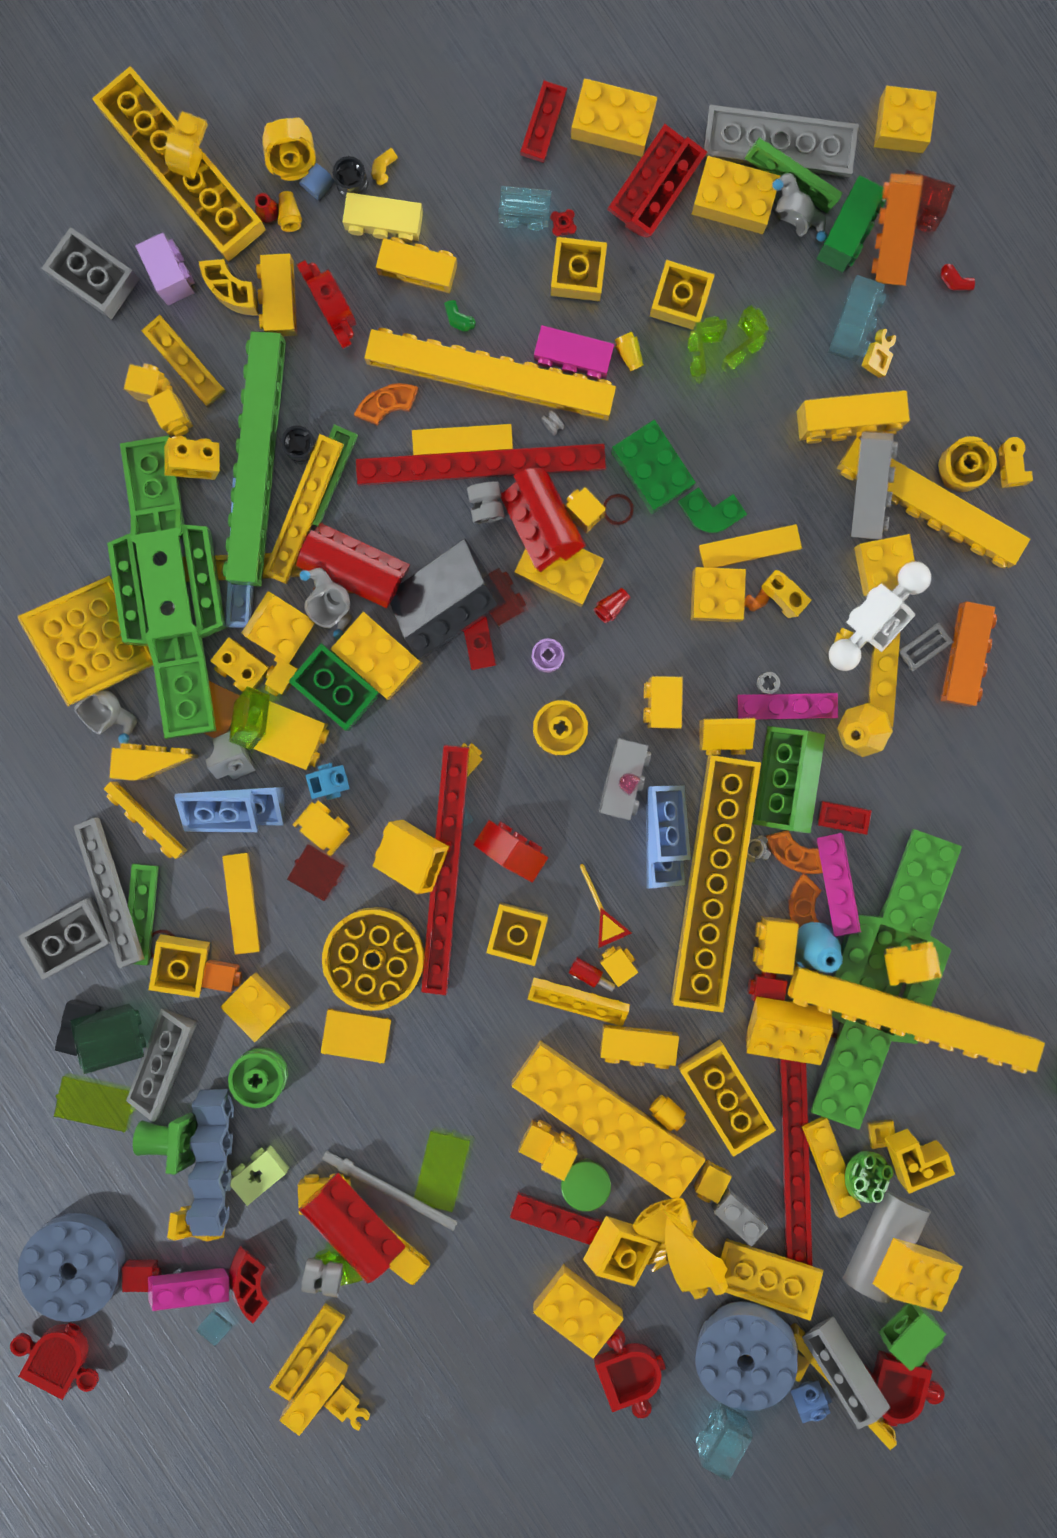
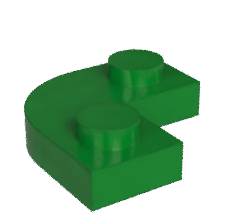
[677,487,747,533]

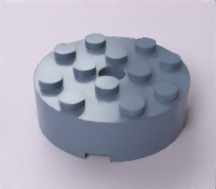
[18,1213,126,1322]
[695,1301,798,1411]

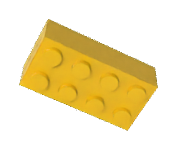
[797,390,910,444]
[678,1039,776,1157]

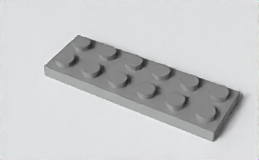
[703,105,859,177]

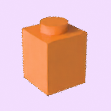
[201,960,242,992]

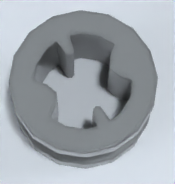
[541,410,565,436]
[757,672,780,694]

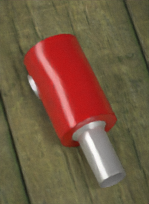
[568,957,616,992]

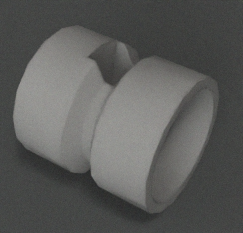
[467,482,505,524]
[302,1258,343,1297]

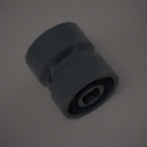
[333,156,369,199]
[281,425,316,464]

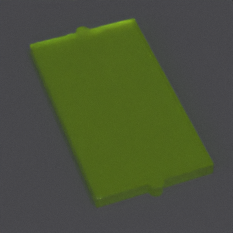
[54,1076,133,1132]
[414,1131,470,1212]

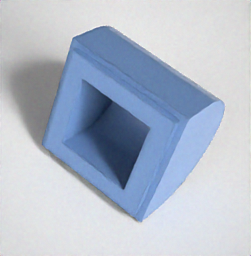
[299,163,335,201]

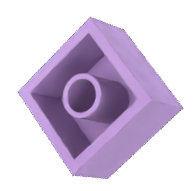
[135,233,195,306]

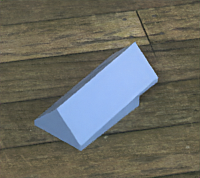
[646,785,691,888]
[174,787,285,832]

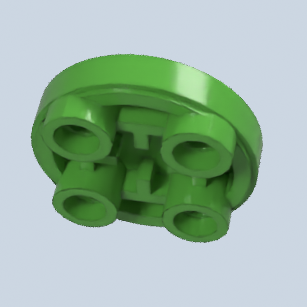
[845,1151,894,1203]
[561,1158,611,1211]

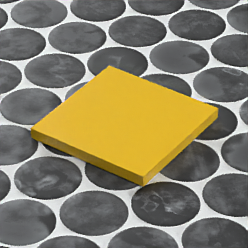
[17,575,154,706]

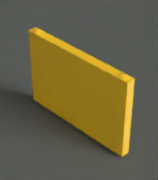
[321,1009,392,1064]

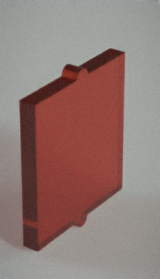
[287,844,345,901]

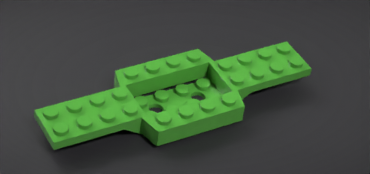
[107,435,226,739]
[811,829,962,1130]

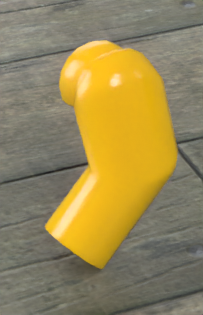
[371,148,398,185]

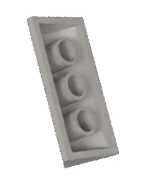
[126,1008,198,1121]

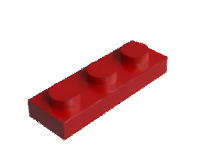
[520,80,567,163]

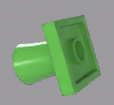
[133,1113,198,1175]

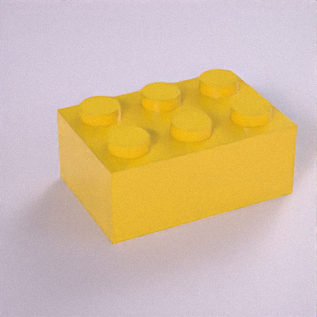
[571,78,657,157]
[691,156,781,234]
[514,548,604,607]
[331,611,422,700]
[746,997,833,1065]
[872,1238,963,1312]
[533,1264,624,1359]

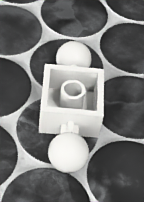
[829,562,931,671]

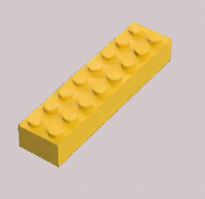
[92,66,266,262]
[512,1040,706,1198]

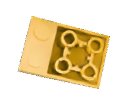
[109,743,199,780]

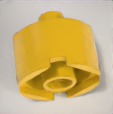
[262,117,316,181]
[938,436,997,492]
[292,801,350,856]
[884,942,942,985]

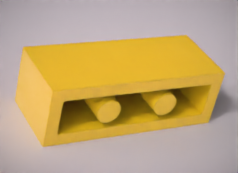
[376,237,457,293]
[256,254,297,336]
[600,1024,679,1069]
[280,1351,349,1436]

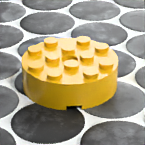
[322,907,425,1011]

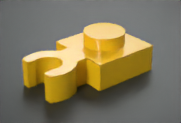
[861,329,896,378]
[324,1384,370,1431]

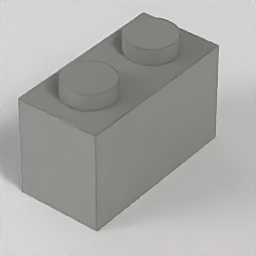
[711,1187,768,1247]

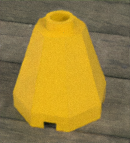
[837,703,893,757]

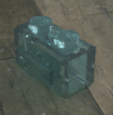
[499,186,551,230]

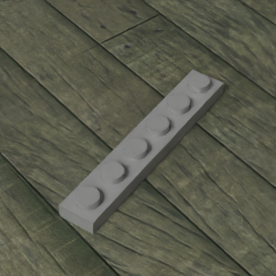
[73,818,145,968]

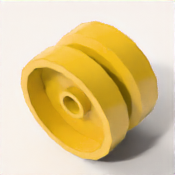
[533,700,588,755]

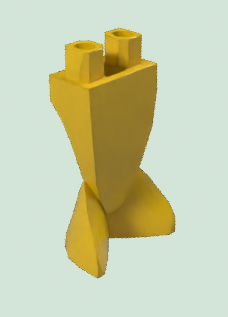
[632,1198,728,1299]

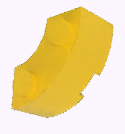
[199,259,259,316]

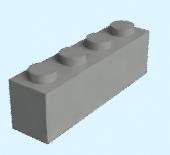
[851,431,898,539]
[802,1316,890,1429]

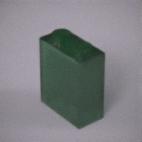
[70,1004,146,1074]

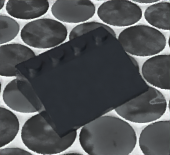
[390,539,506,659]

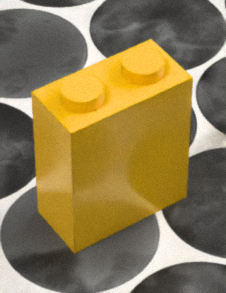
[250,701,330,770]
[373,820,449,894]

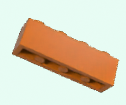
[871,173,923,286]
[941,601,997,707]

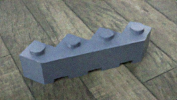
[186,1089,234,1236]

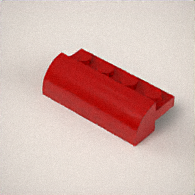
[607,124,707,238]
[501,468,586,572]
[296,523,410,608]
[298,1173,406,1284]

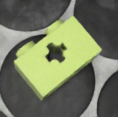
[231,1145,289,1206]

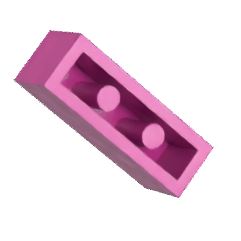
[534,325,614,380]
[148,1268,229,1311]

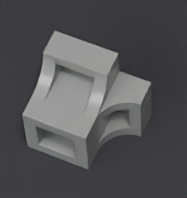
[205,729,256,780]

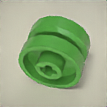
[228,1047,289,1108]

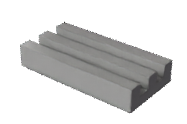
[899,622,953,672]

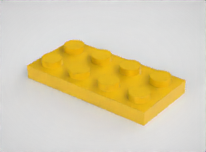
[721,1238,824,1321]

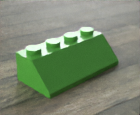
[753,726,826,833]

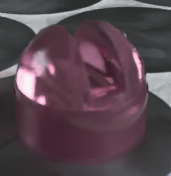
[619,773,641,796]

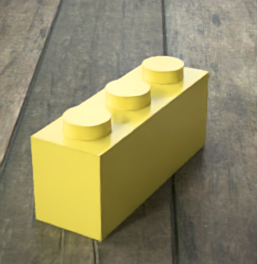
[343,192,423,243]

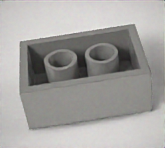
[42,227,140,320]
[599,738,651,820]
[18,897,111,980]

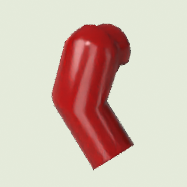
[941,264,975,290]

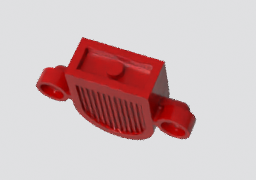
[296,260,357,349]
[10,1322,99,1400]
[594,1326,666,1419]
[864,1350,945,1427]

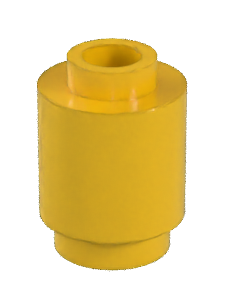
[649,1094,686,1132]

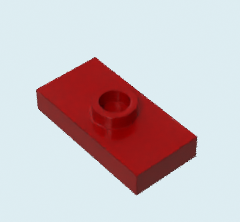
[464,617,496,670]
[817,801,872,835]

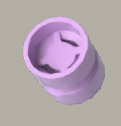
[531,638,564,673]

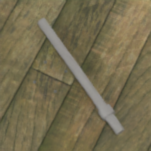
[322,1151,458,1231]

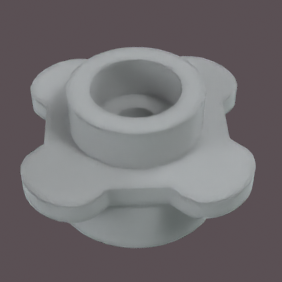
[747,835,771,863]

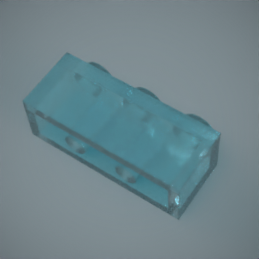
[828,275,886,362]

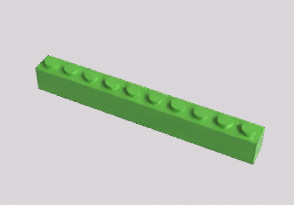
[223,331,286,587]

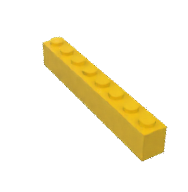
[837,438,1030,569]

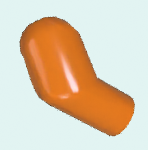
[744,588,770,612]

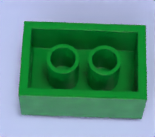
[816,175,887,273]
[611,419,696,515]
[288,643,381,731]

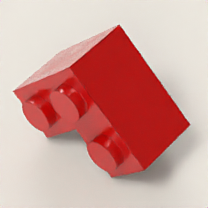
[473,820,549,883]

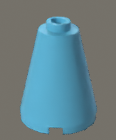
[795,921,842,973]

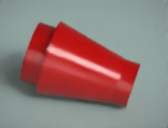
[255,193,278,223]
[593,588,630,624]

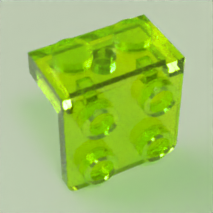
[721,304,769,370]
[688,317,727,383]

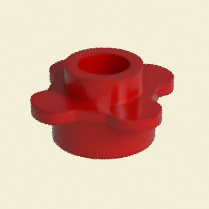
[550,209,577,236]

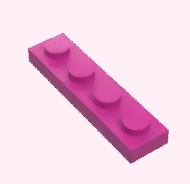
[737,693,838,720]
[817,833,861,937]

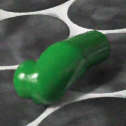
[444,300,476,332]

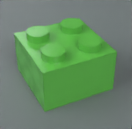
[878,1303,946,1371]

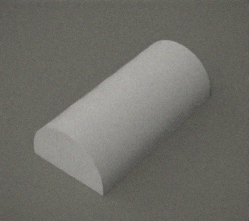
[843,1190,931,1303]

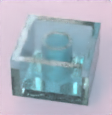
[696,1403,753,1481]

